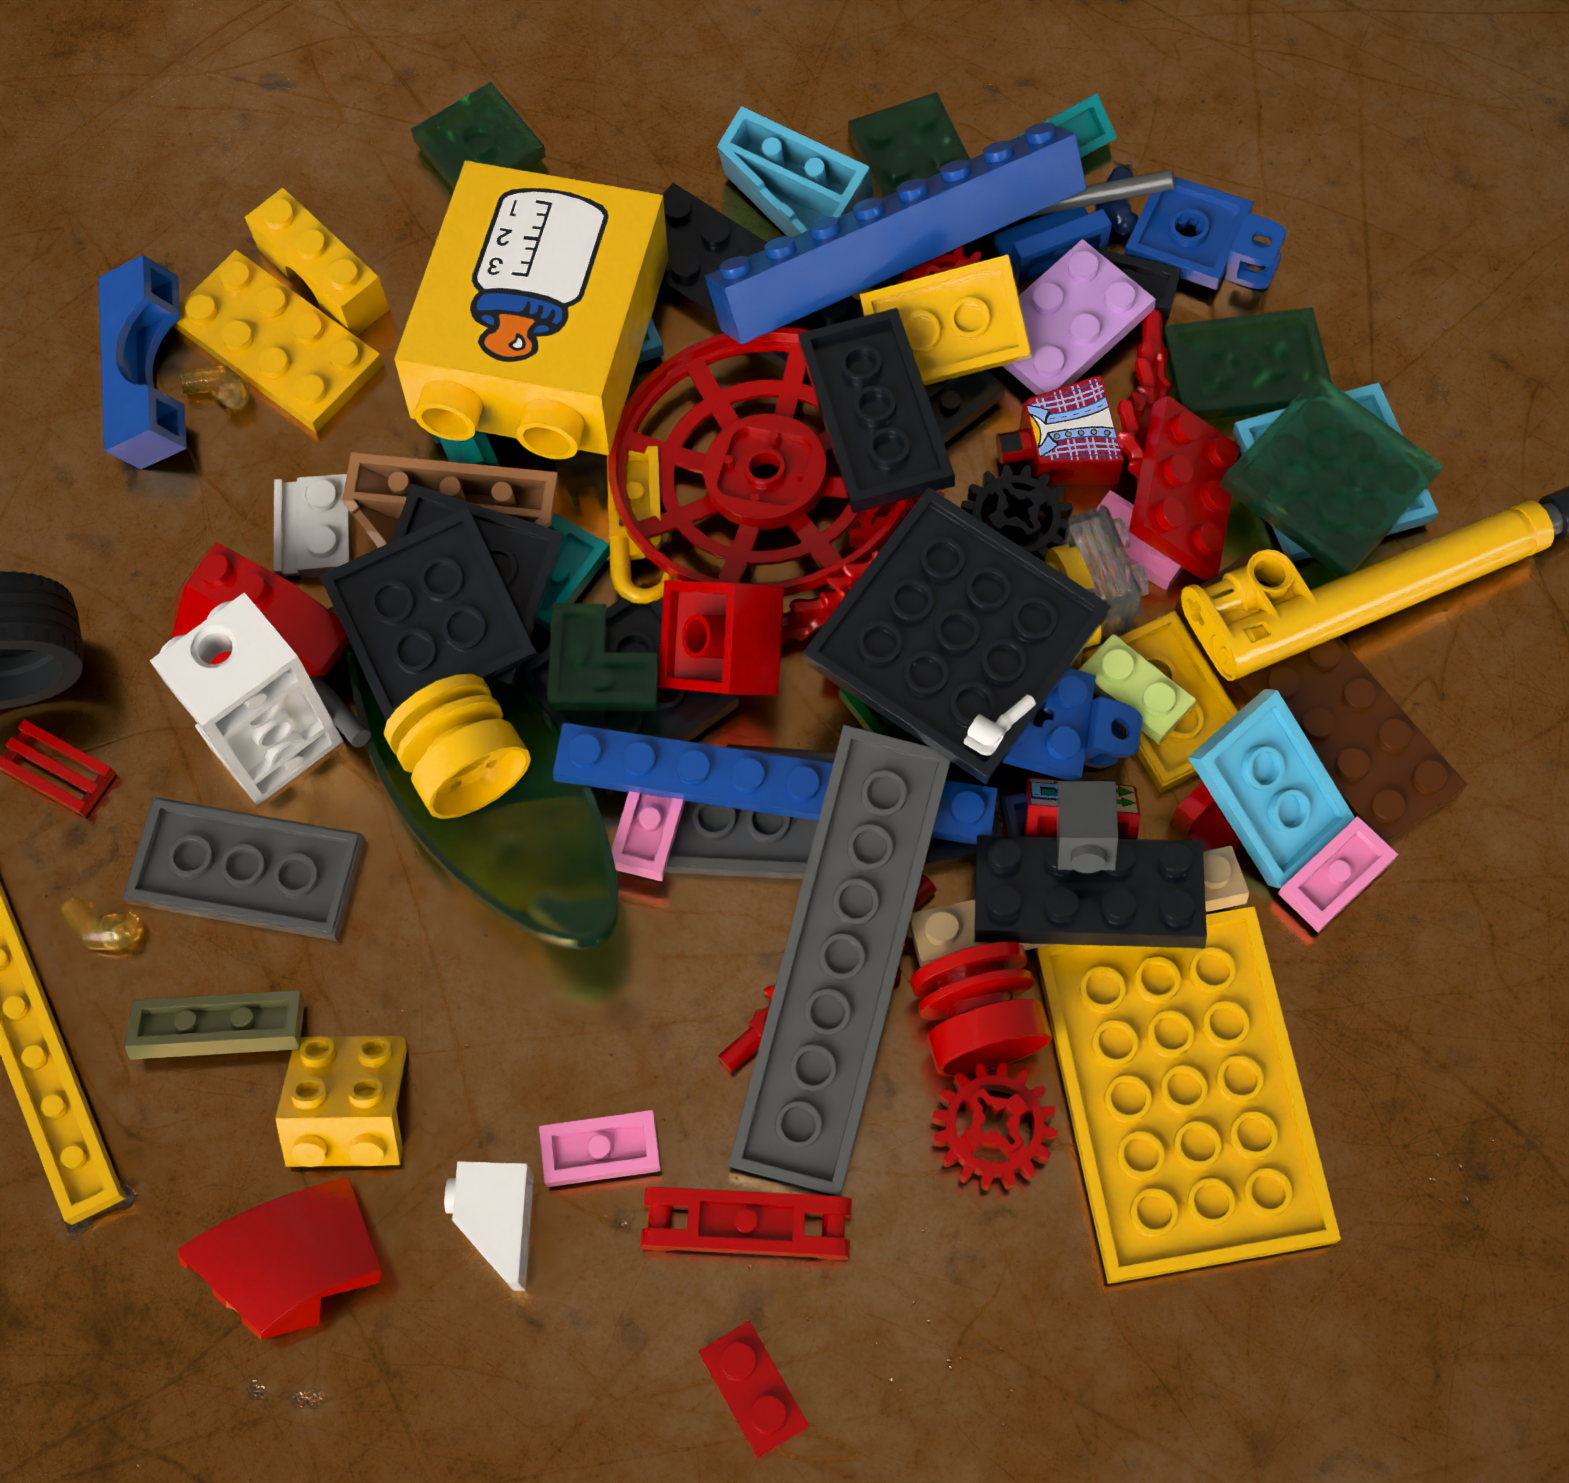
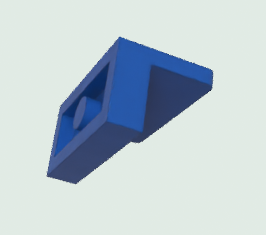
[994,207,1112,286]

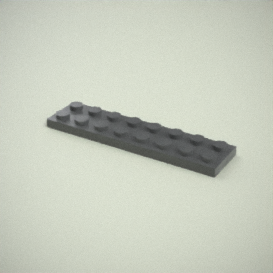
[728,725,950,1196]

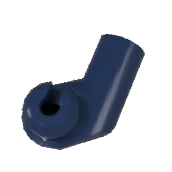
[1095,167,1138,236]

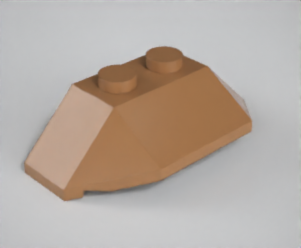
[342,452,559,548]

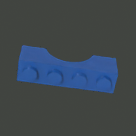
[98,255,187,469]

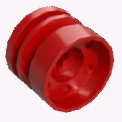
[910,942,1053,1076]

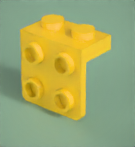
[275,1035,407,1167]

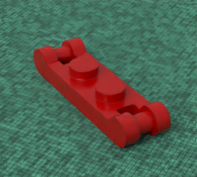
[640,1187,852,1260]

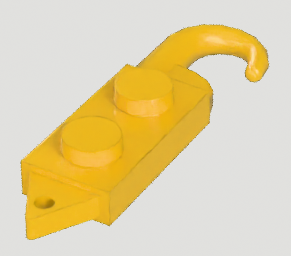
[607,429,673,604]

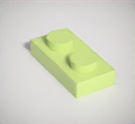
[1079,634,1196,745]

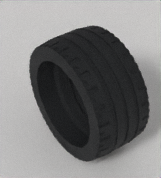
[0,571,83,709]

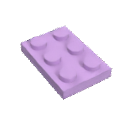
[1002,239,1156,395]

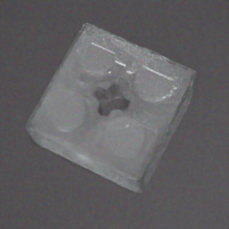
[1064,505,1149,646]

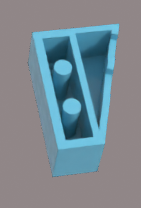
[717,106,874,237]

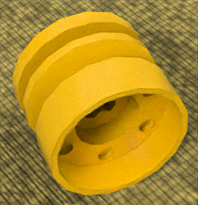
[383,674,531,819]

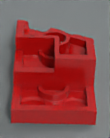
[178,1177,381,1340]

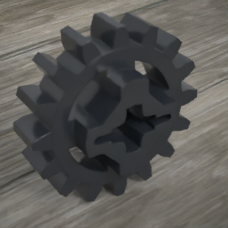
[961,465,1073,562]

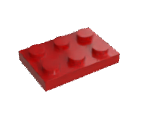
[1129,396,1240,581]

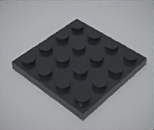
[801,487,1112,784]

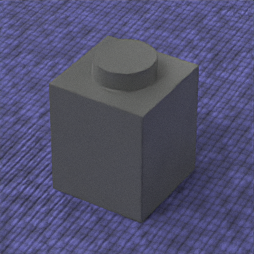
[1056,781,1118,873]

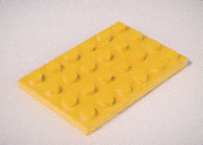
[1035,906,1341,1284]

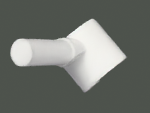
[964,694,1036,756]

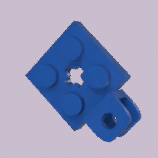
[1124,176,1287,290]
[1003,668,1142,781]

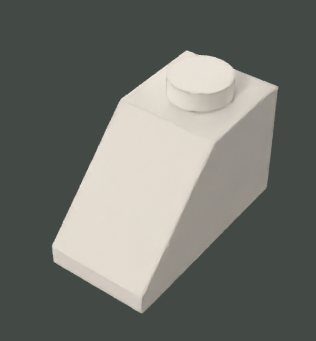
[444,1161,534,1291]

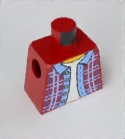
[996,376,1124,487]

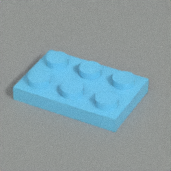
[1188,689,1355,889]

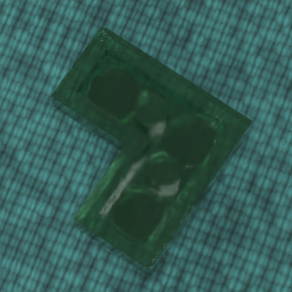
[547,603,659,711]

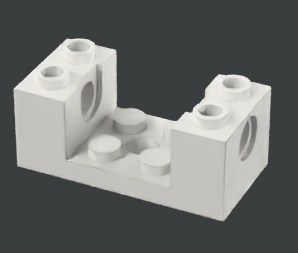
[150,592,343,806]

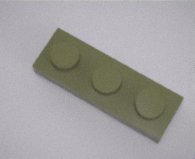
[124,990,305,1060]

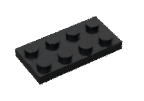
[798,308,955,513]
[974,835,1207,949]

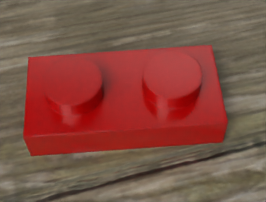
[698,1320,810,1460]

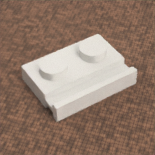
[273,474,353,579]

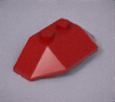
[171,542,349,677]

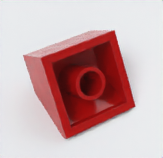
[658,580,784,696]

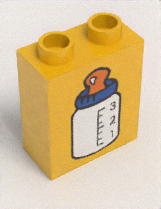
[394,161,668,460]

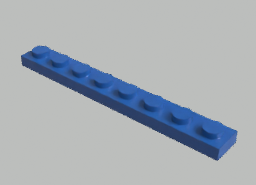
[553,723,997,845]

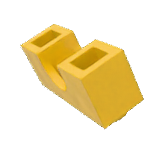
[245,188,390,337]

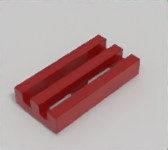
[0,719,116,817]

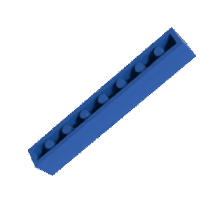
[705,123,1087,345]

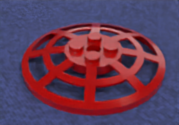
[608,327,912,596]

